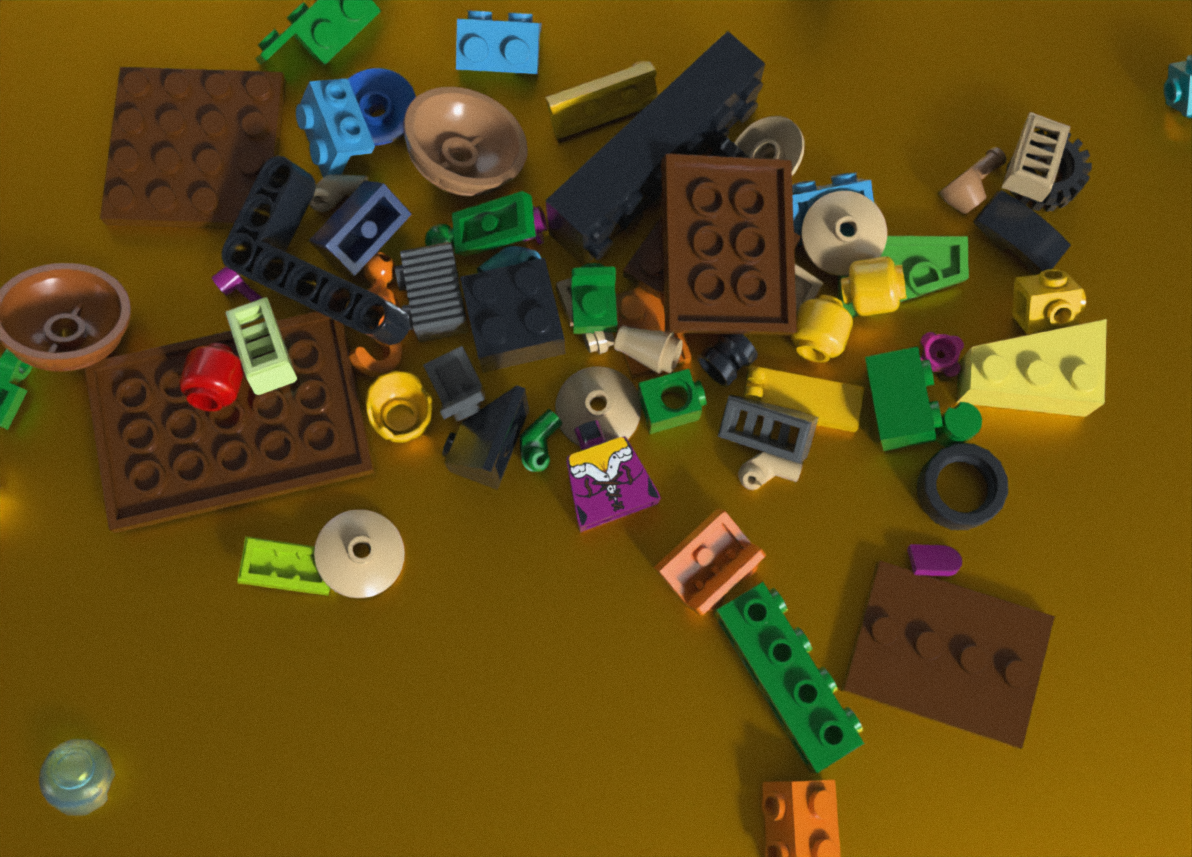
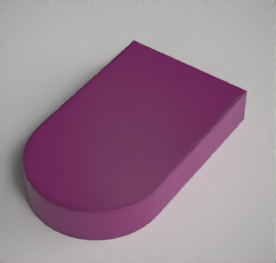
[907,544,962,576]

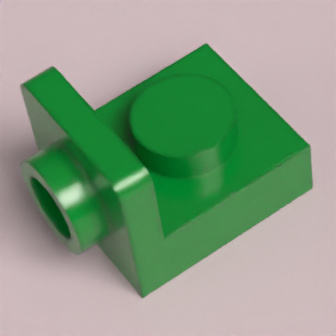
[571,263,618,334]

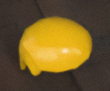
[365,370,433,443]

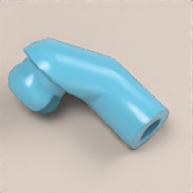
[477,246,541,273]

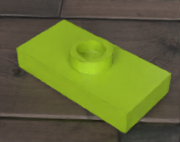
[237,536,330,596]

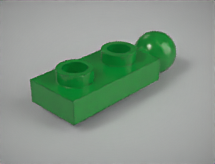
[425,191,536,257]

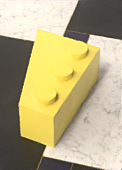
[956,319,1107,417]

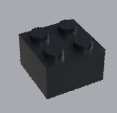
[460,258,566,373]

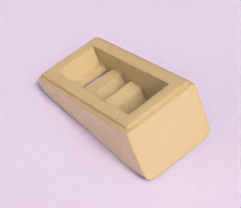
[1001,112,1070,202]

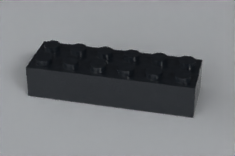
[546,31,765,265]

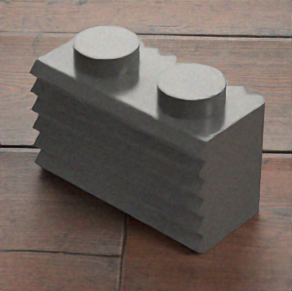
[395,242,469,342]

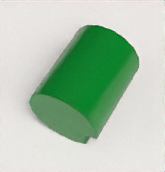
[935,402,982,447]

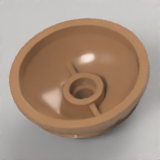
[403,87,528,196]

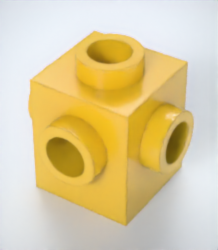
[1012,269,1086,335]

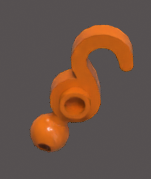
[349,252,402,377]

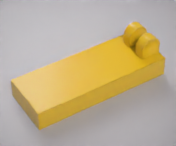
[546,61,659,139]
[741,365,865,432]

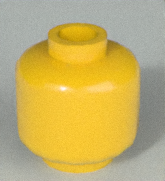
[841,256,907,316]
[790,295,853,363]

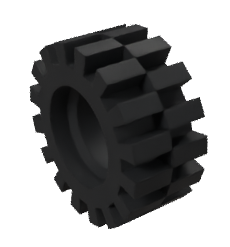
[1006,130,1092,212]

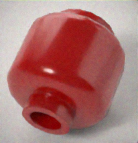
[179,343,244,411]

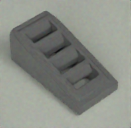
[718,394,818,464]

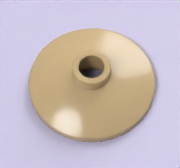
[734,116,805,176]
[801,191,887,276]
[555,366,641,447]
[314,510,405,598]

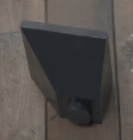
[442,385,530,490]

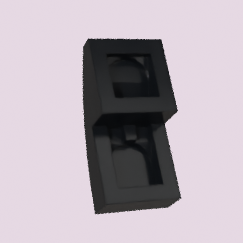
[973,190,1071,275]

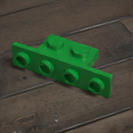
[255,0,381,67]

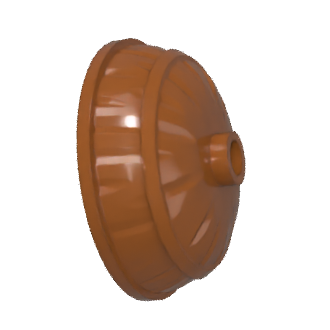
[0,263,131,372]

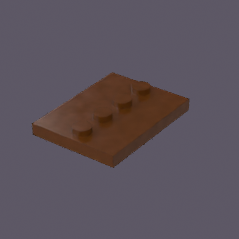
[661,154,797,335]
[841,560,1055,749]

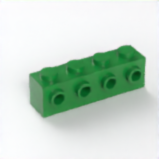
[713,582,865,773]

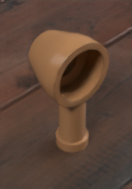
[938,147,1006,214]

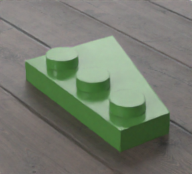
[837,236,969,318]

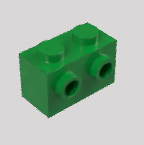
[865,346,943,451]

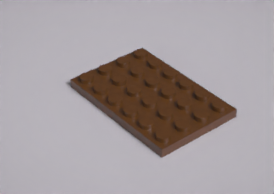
[84,311,375,533]

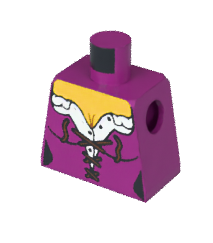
[566,420,661,532]

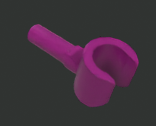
[212,267,271,305]

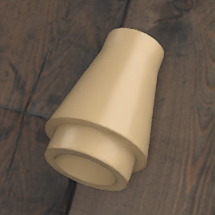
[614,325,683,374]

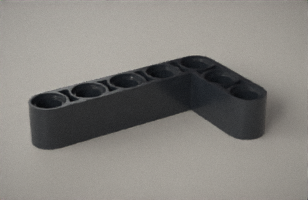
[222,156,410,345]

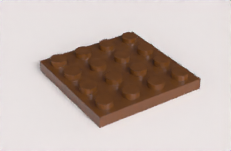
[100,67,286,229]

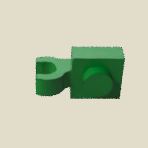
[0,349,33,430]

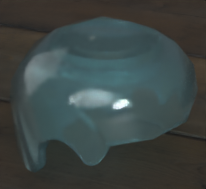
[39,739,115,815]

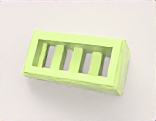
[226,297,297,395]

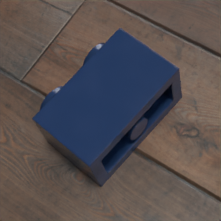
[308,180,412,276]

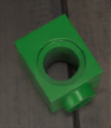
[638,369,707,434]

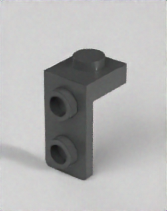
[423,345,486,422]

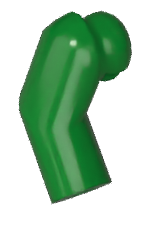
[520,409,563,472]

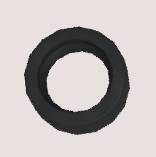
[917,443,1008,530]

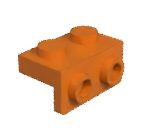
[654,508,766,616]
[762,780,841,857]

